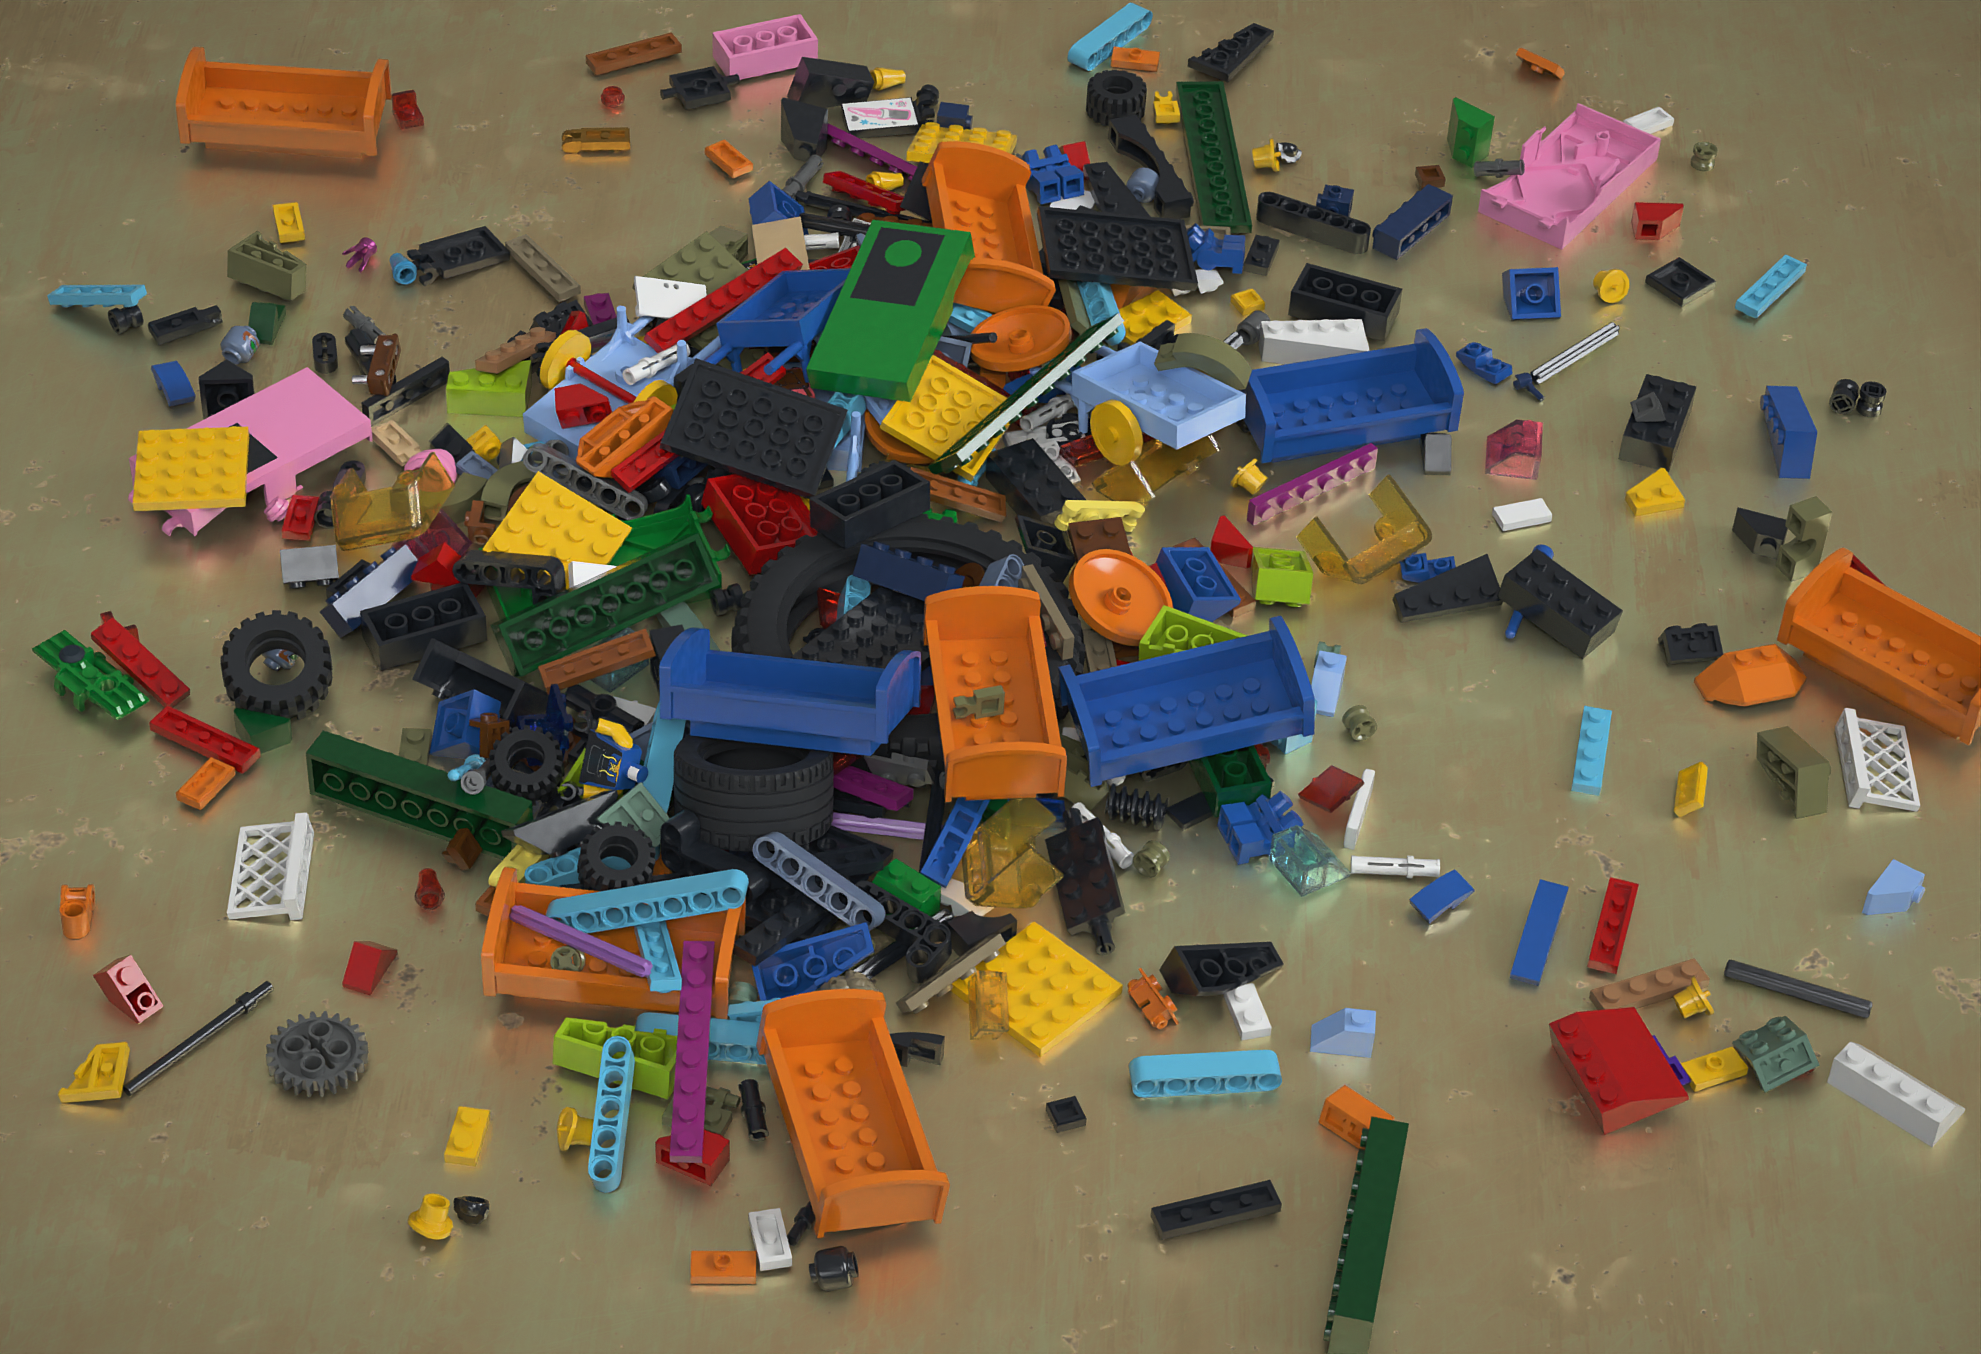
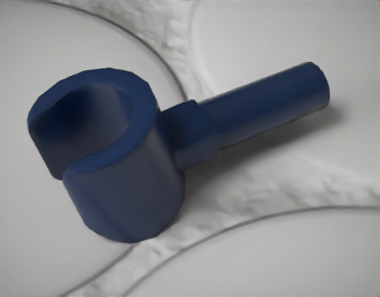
[1513,373,1545,402]

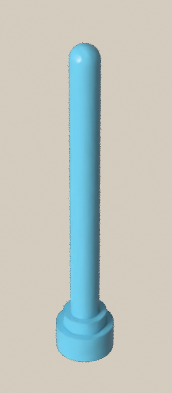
[448,754,487,781]

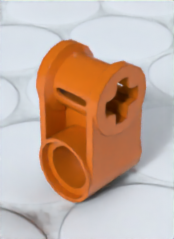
[59,884,95,939]

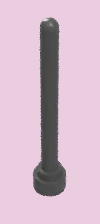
[461,758,490,794]

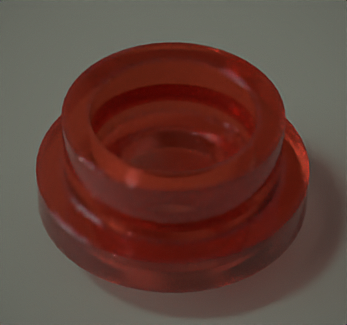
[601,86,625,108]

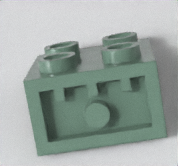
[1732,1016,1819,1092]

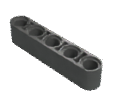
[523,443,648,520]

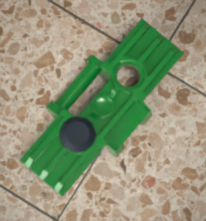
[32,630,149,720]

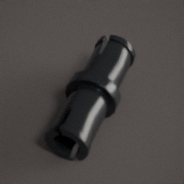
[738,1079,769,1142]

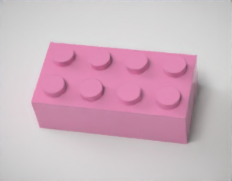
[713,14,818,80]

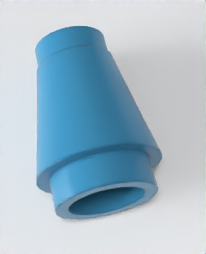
[389,253,417,285]

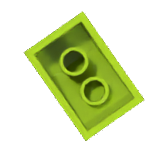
[1251,547,1313,607]

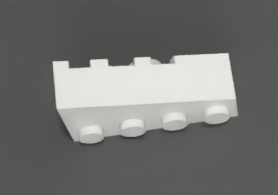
[1258,319,1370,364]

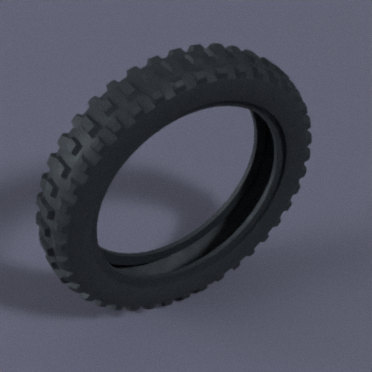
[731,513,1085,788]

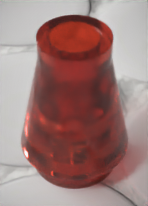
[415,868,445,910]

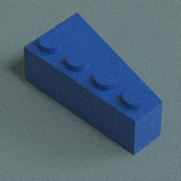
[1760,386,1817,479]

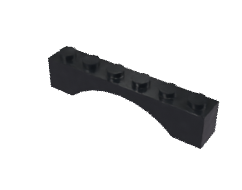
[1108,114,1194,219]

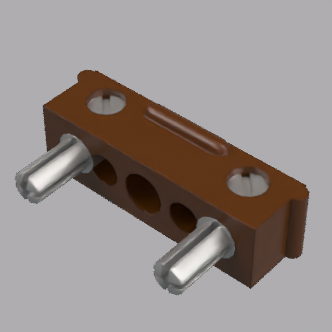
[352,333,401,396]

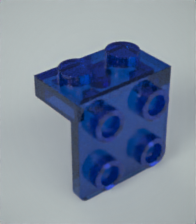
[516,684,573,766]

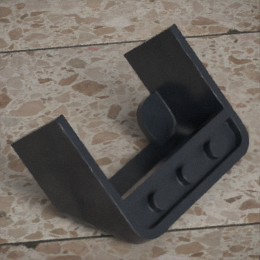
[412,638,555,733]

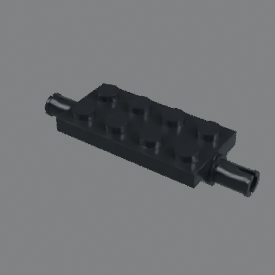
[1045,808,1126,955]

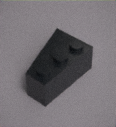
[787,57,875,108]

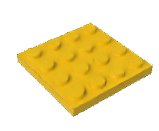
[906,122,1017,163]
[880,355,1010,482]
[133,426,249,511]
[482,471,632,590]
[951,921,1123,1057]

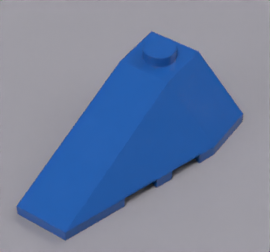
[752,922,875,1001]

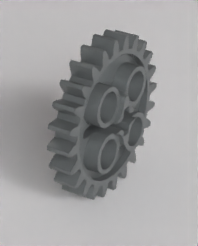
[266,1011,369,1097]

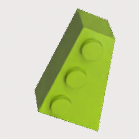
[446,360,532,417]

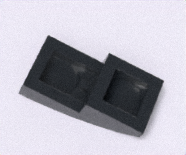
[890,1032,945,1067]

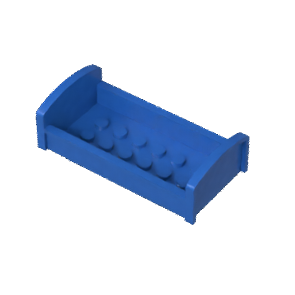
[1238,328,1464,463]
[1058,615,1315,787]
[659,627,921,756]

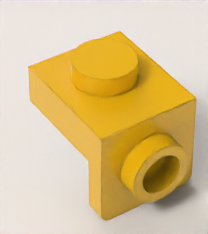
[466,425,502,462]

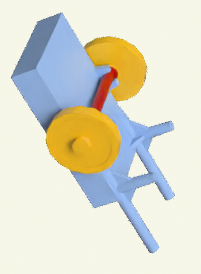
[523,306,721,460]
[1030,342,1246,466]

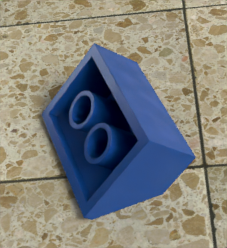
[1155,547,1241,622]

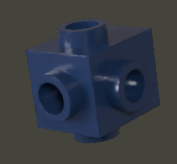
[1316,184,1354,217]

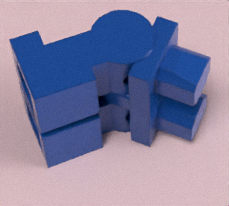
[1022,144,1084,204]
[1187,223,1246,274]
[1217,791,1304,865]

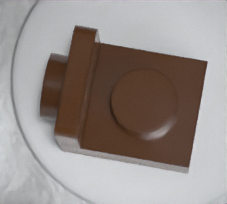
[469,713,509,758]

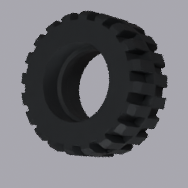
[220,610,333,720]

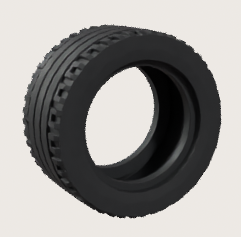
[674,735,834,852]

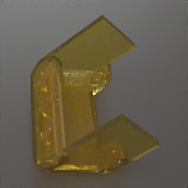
[1091,434,1221,508]
[330,452,455,551]
[1296,474,1432,584]
[962,798,1064,909]

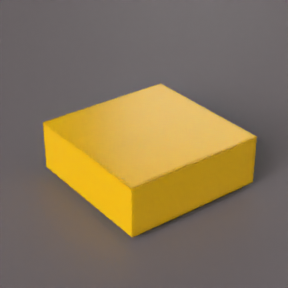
[1230,288,1265,316]

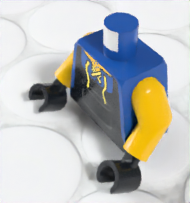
[560,711,648,801]

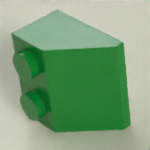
[1447,97,1495,168]
[872,858,941,929]

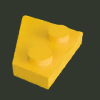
[1625,468,1685,516]
[58,1042,130,1103]

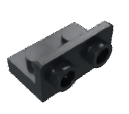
[529,300,593,337]
[1658,623,1723,665]

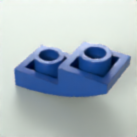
[1456,342,1512,384]
[151,361,196,407]
[1399,553,1456,583]
[1409,869,1475,924]

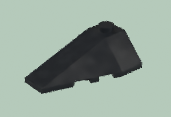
[1159,942,1284,996]

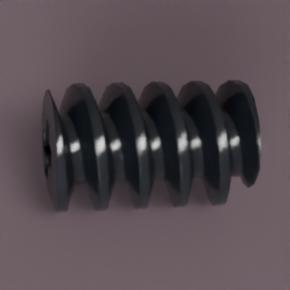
[1105,783,1168,830]

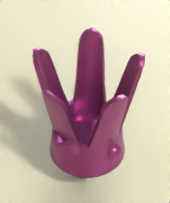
[342,237,377,273]

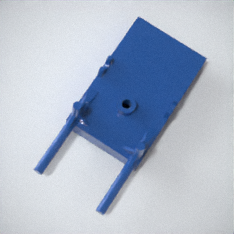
[704,268,851,383]

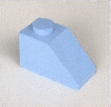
[1311,651,1347,717]
[1862,859,1925,915]
[1310,1008,1376,1058]

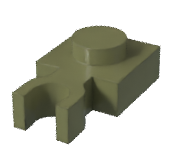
[953,685,1005,719]

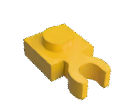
[1153,91,1180,124]

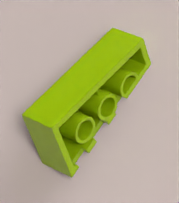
[1139,605,1248,661]
[553,1017,677,1099]

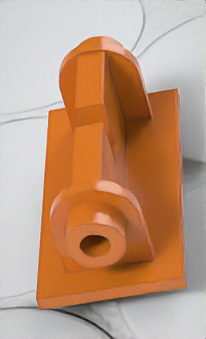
[1127,968,1179,1029]

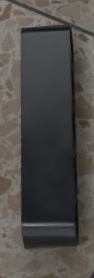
[1256,192,1371,254]

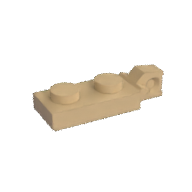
[371,420,421,466]

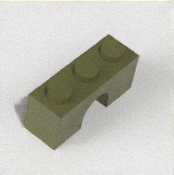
[1775,496,1832,582]

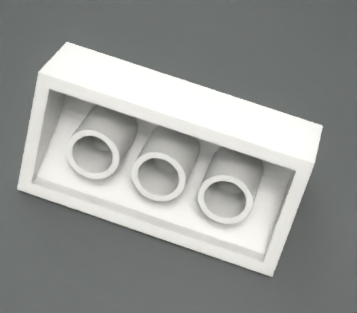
[1827,1042,1965,1147]

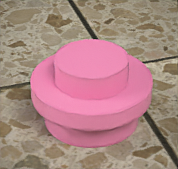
[264,497,289,522]

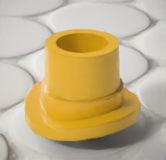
[1252,138,1281,172]
[1593,269,1629,303]
[1230,458,1268,495]
[1673,976,1714,1019]
[557,1107,594,1151]
[407,1194,453,1240]

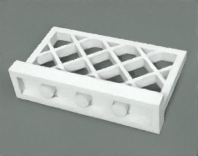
[1835,708,1920,812]
[227,812,314,920]

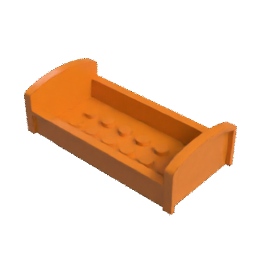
[176,47,392,158]
[922,141,1056,315]
[1777,547,1981,746]
[923,586,1067,802]
[481,867,746,1019]
[756,989,950,1238]

